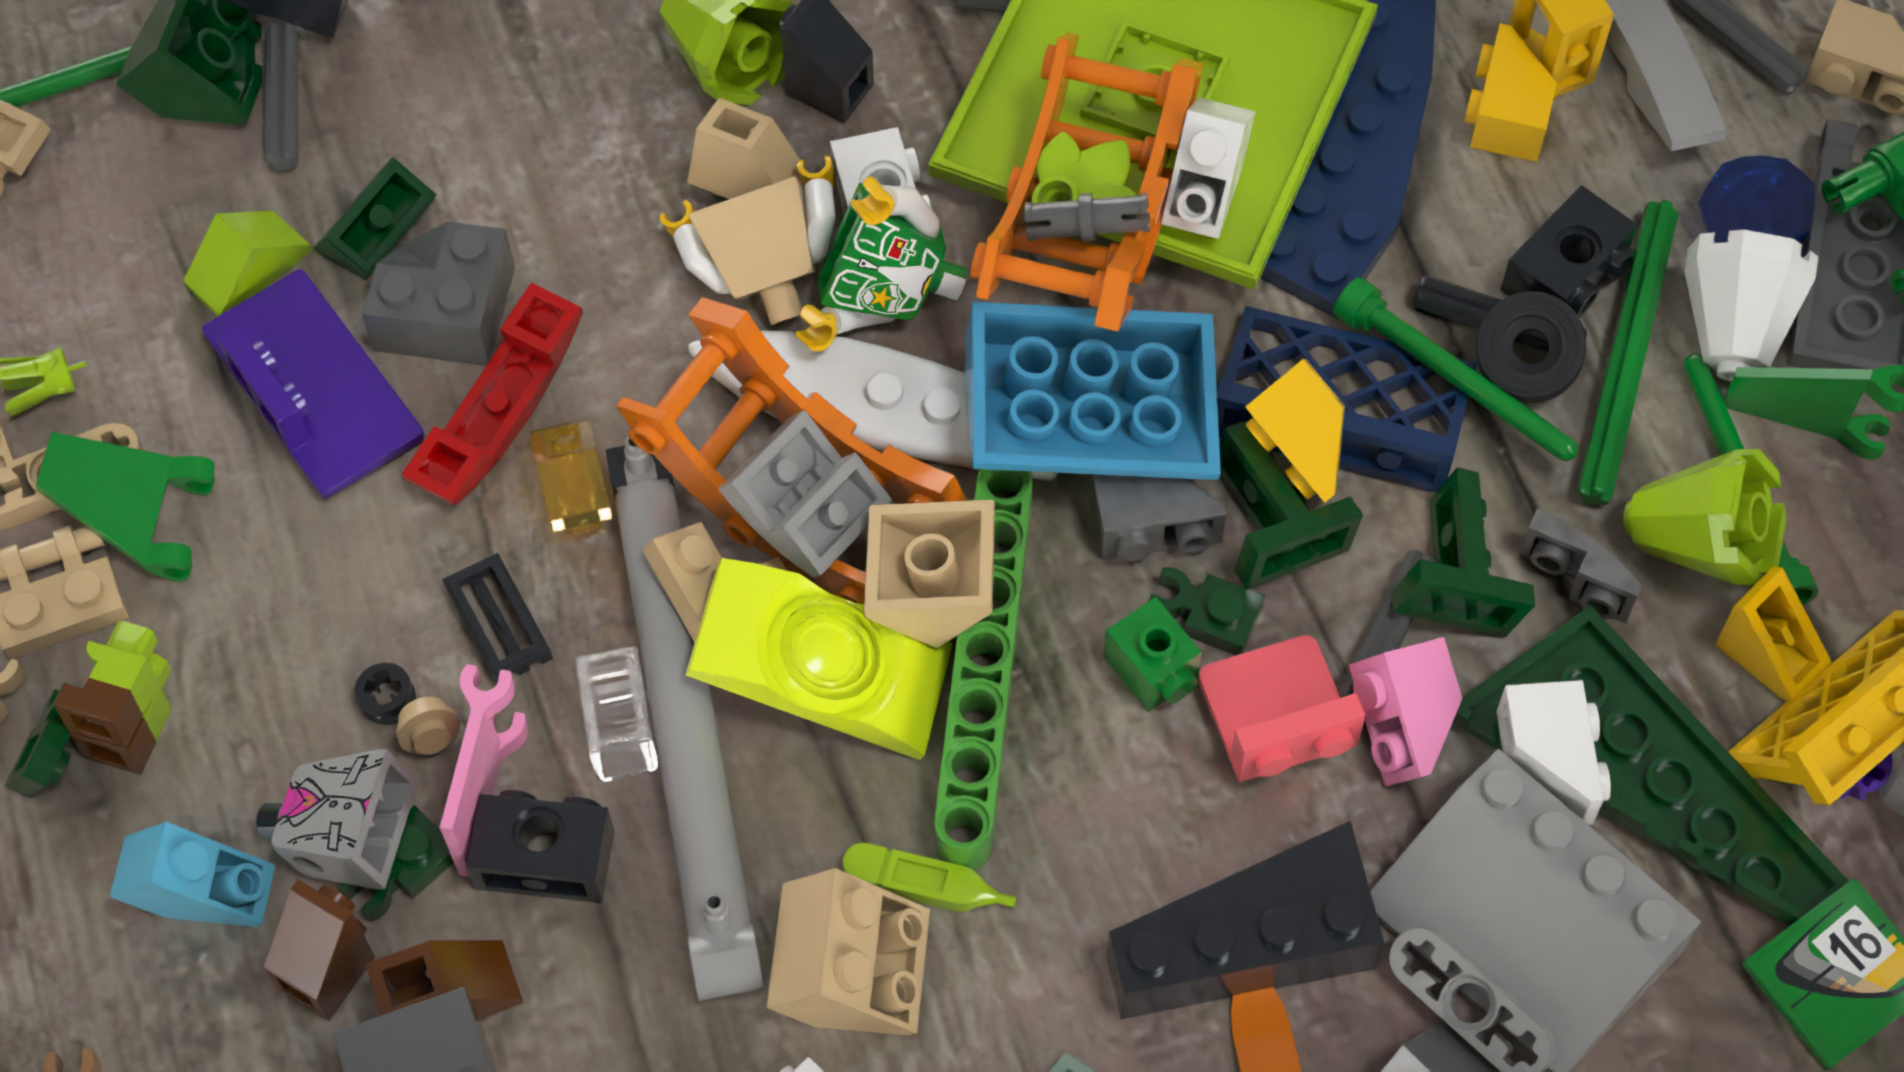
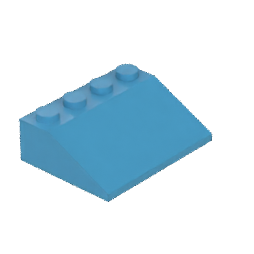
[964,302,1221,480]

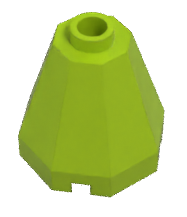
[659,0,793,105]
[1623,449,1787,585]

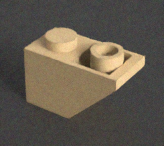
[1804,0,1904,116]
[687,98,809,199]

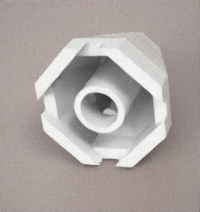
[1684,229,1818,381]

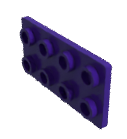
[202,269,425,499]

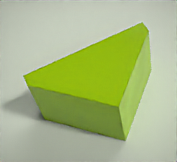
[183,210,313,317]

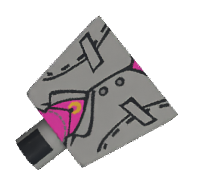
[256,749,419,889]

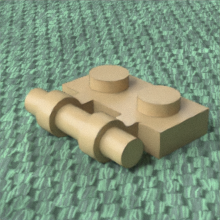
[0,525,129,660]

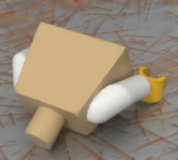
[659,155,836,325]

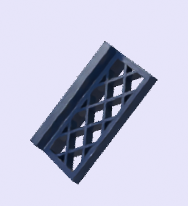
[1217,306,1477,493]

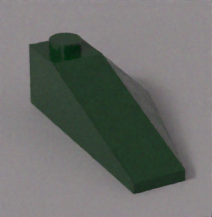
[116,0,262,125]

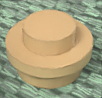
[396,697,460,755]

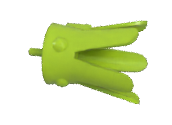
[0,347,87,418]

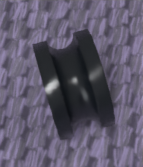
[355,662,417,725]

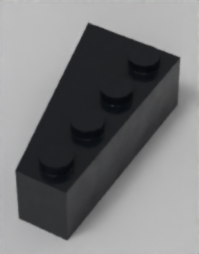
[1106,821,1385,1019]

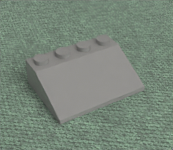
[1370,748,1702,1072]

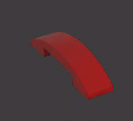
[401,282,583,506]

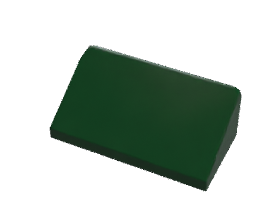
[313,157,437,280]

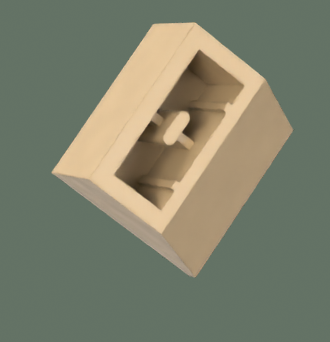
[767,868,930,1035]

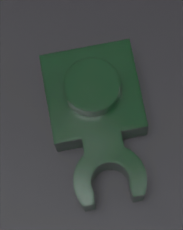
[1148,567,1265,655]
[4,683,71,797]
[339,805,454,922]

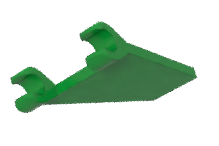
[1723,365,1904,460]
[36,431,215,582]

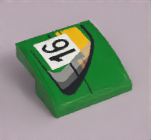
[1741,878,1904,1070]

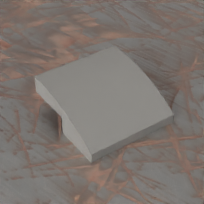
[718,410,892,578]

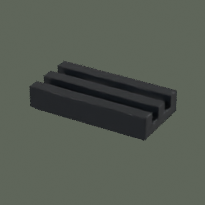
[442,553,553,685]

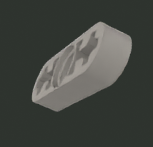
[1389,928,1556,1072]

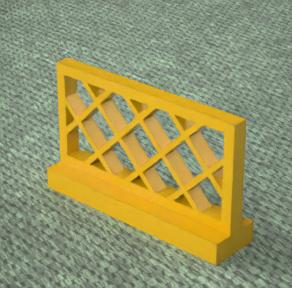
[1728,610,1904,806]

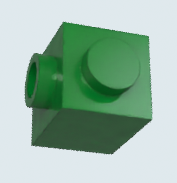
[1103,597,1202,712]

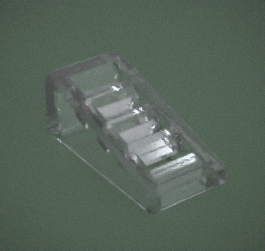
[575,645,659,782]

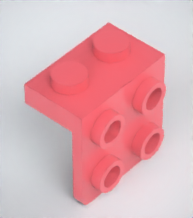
[1198,635,1366,783]

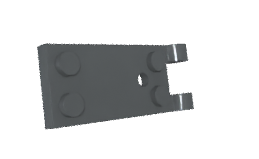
[1787,119,1904,389]

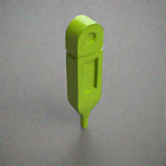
[843,843,1017,912]

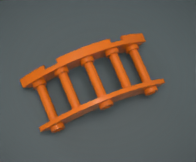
[971,32,1204,332]
[616,297,968,604]

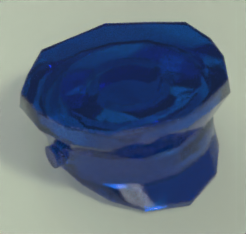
[1698,155,1815,244]

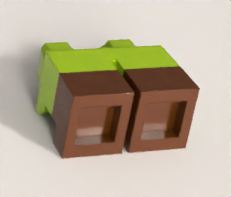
[54,621,172,775]

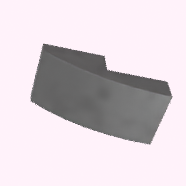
[1519,508,1642,623]

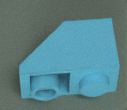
[110,821,275,927]

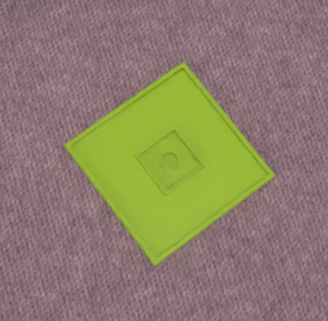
[928,0,1378,290]

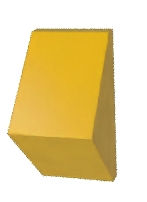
[1715,566,1832,702]

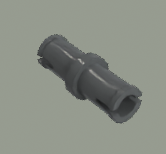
[1024,193,1150,242]

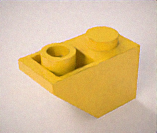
[1464,23,1557,162]
[1245,359,1345,503]

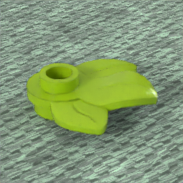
[1031,132,1137,221]

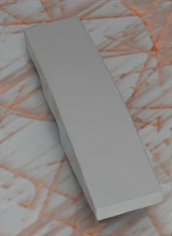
[1605,0,1727,152]

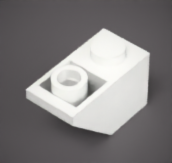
[1161,97,1256,239]
[1496,680,1611,825]

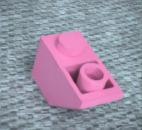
[1349,637,1462,787]

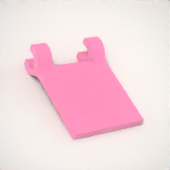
[440,664,529,877]

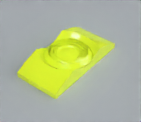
[685,558,952,760]

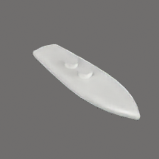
[688,330,1059,481]

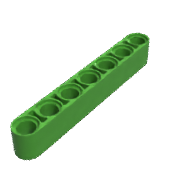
[934,469,1032,871]

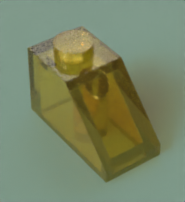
[530,418,613,535]

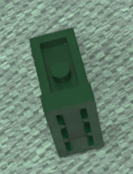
[1219,421,1363,590]
[1392,467,1535,637]

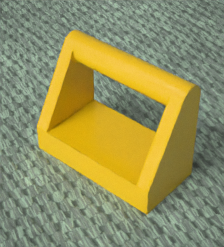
[1508,0,1614,98]

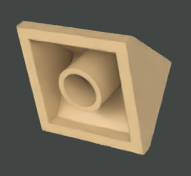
[864,500,995,648]

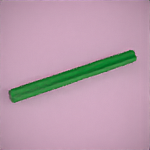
[1576,200,1679,506]

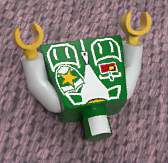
[795,176,967,352]

